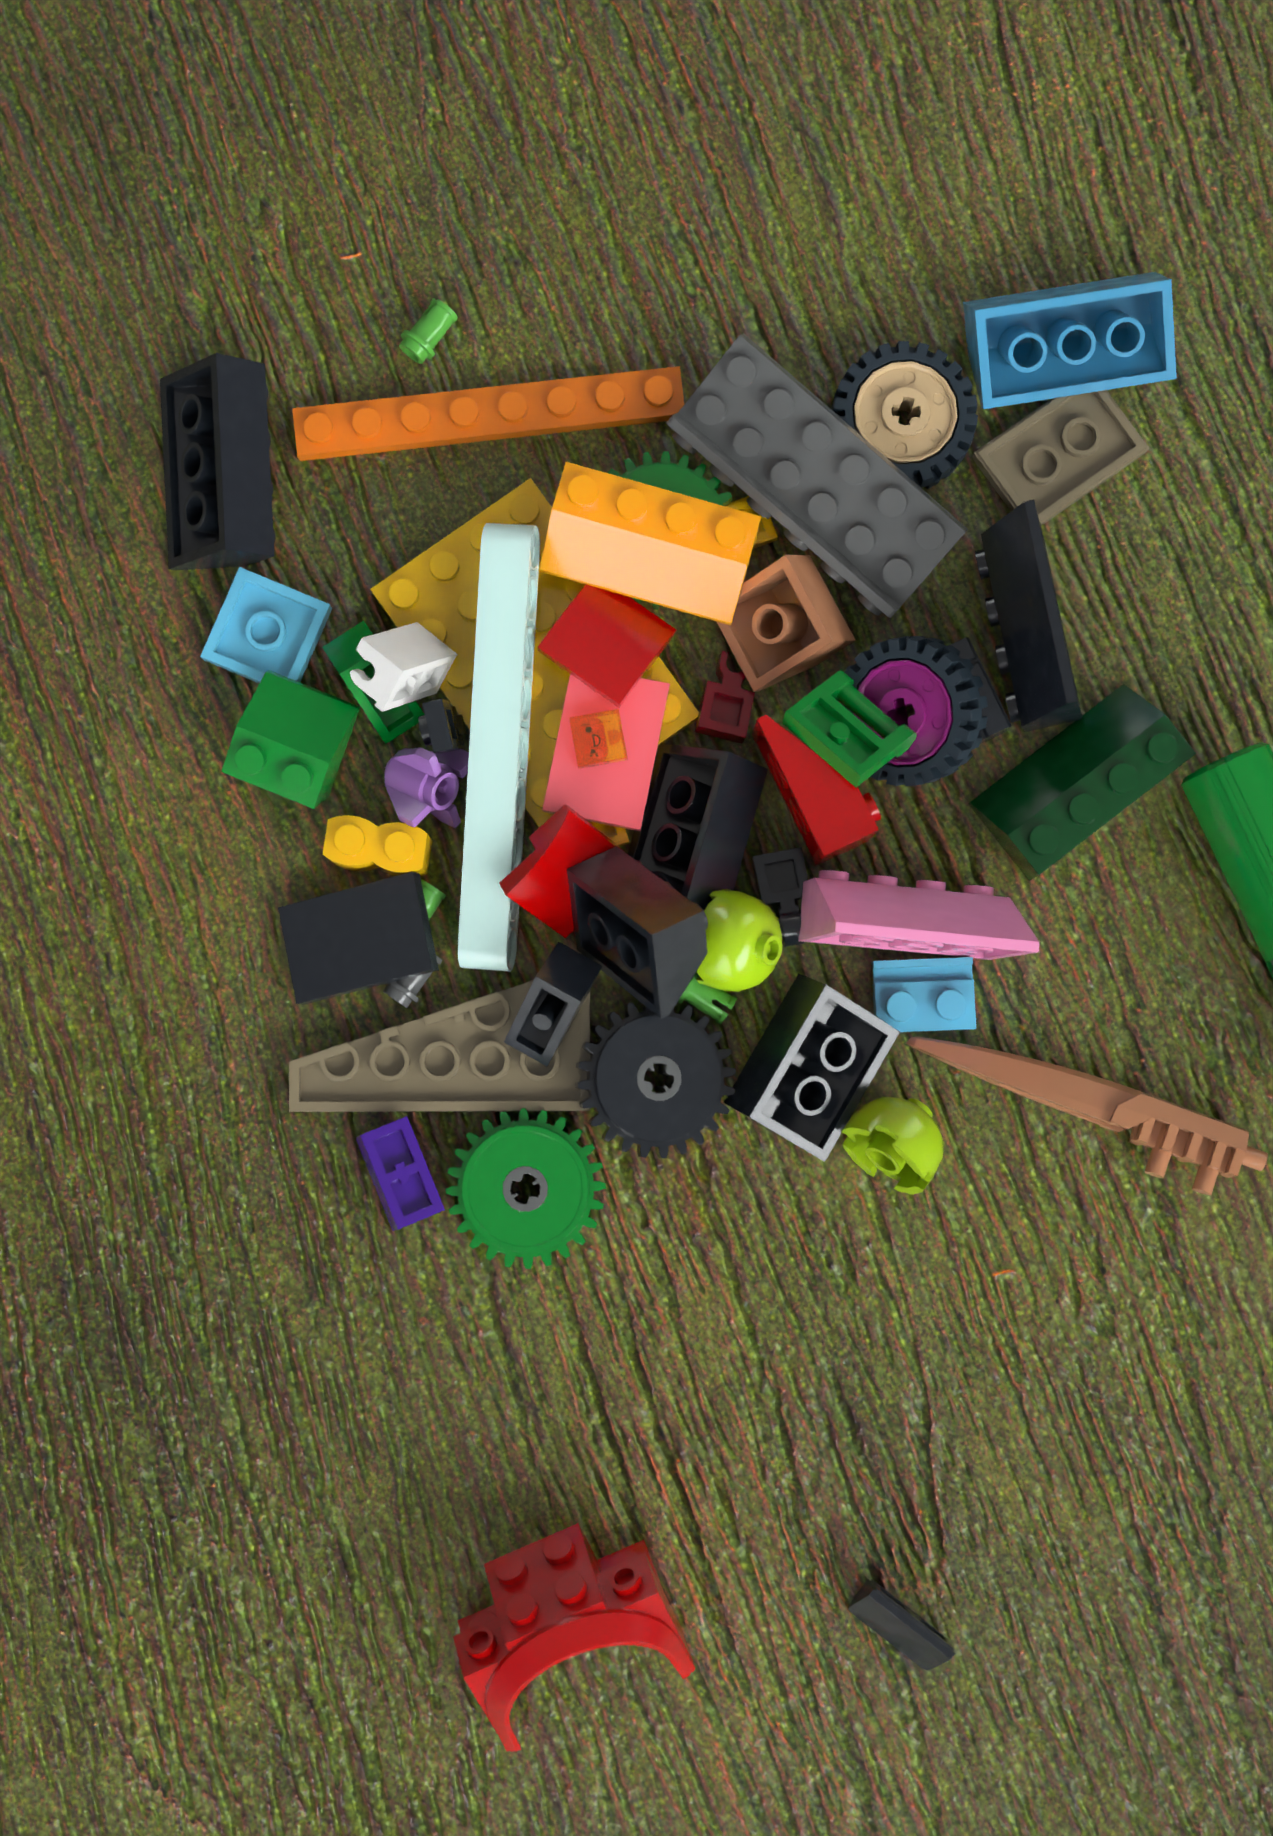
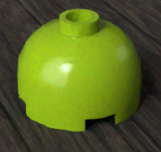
[696,889,782,992]
[841,1097,944,1195]

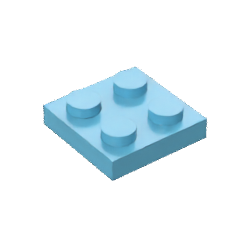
[200,567,332,683]

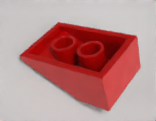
[752,714,881,866]

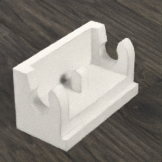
[350,622,457,712]

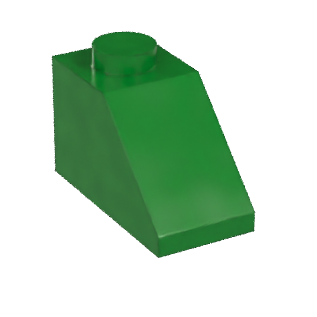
[322,620,425,744]

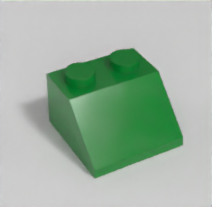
[221,670,360,809]

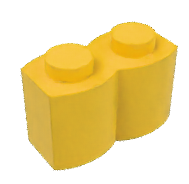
[323,815,432,877]

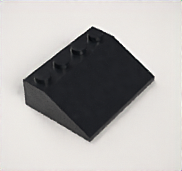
[975,499,1083,732]

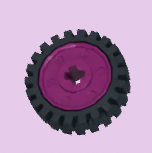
[841,636,988,786]

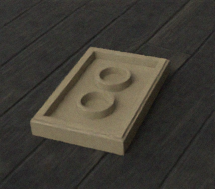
[972,390,1149,526]

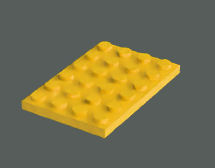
[370,478,699,828]

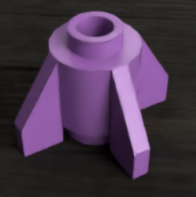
[384,747,469,828]

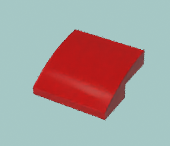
[537,585,677,708]
[499,804,624,938]

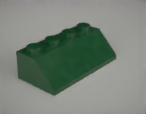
[968,684,1196,881]

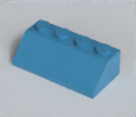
[963,272,1177,409]

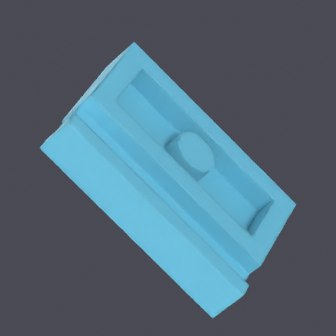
[871,957,976,1033]

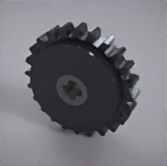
[575,1003,736,1158]

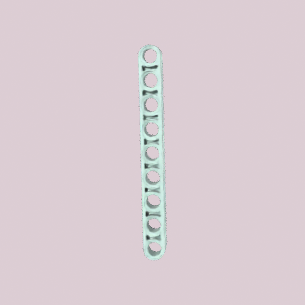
[458,523,540,972]

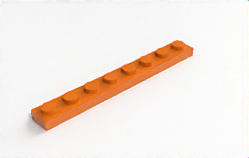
[292,366,684,461]

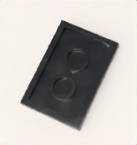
[278,871,439,1005]

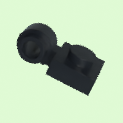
[418,699,467,754]
[751,847,808,947]

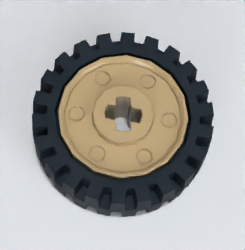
[831,341,978,489]

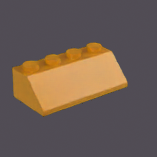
[539,462,761,625]

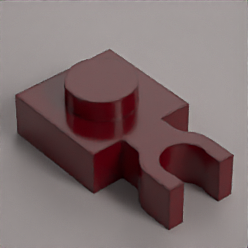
[695,651,755,744]

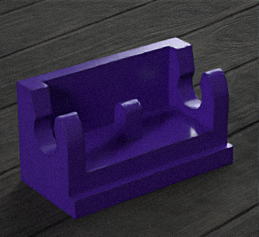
[356,1116,445,1231]

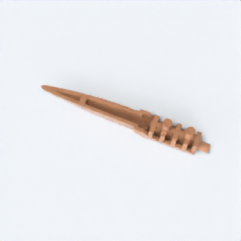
[906,1036,1268,1195]

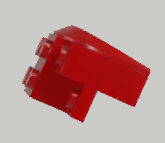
[453,1523,696,1752]

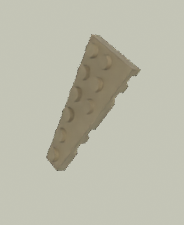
[289,980,590,1112]

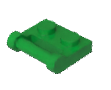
[782,670,917,788]

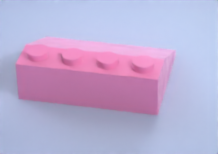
[799,870,1039,960]

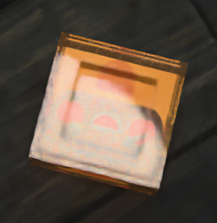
[569,709,628,769]

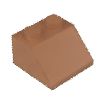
[716,555,856,692]

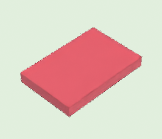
[542,674,670,831]

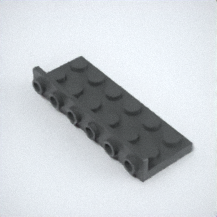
[667,333,968,618]

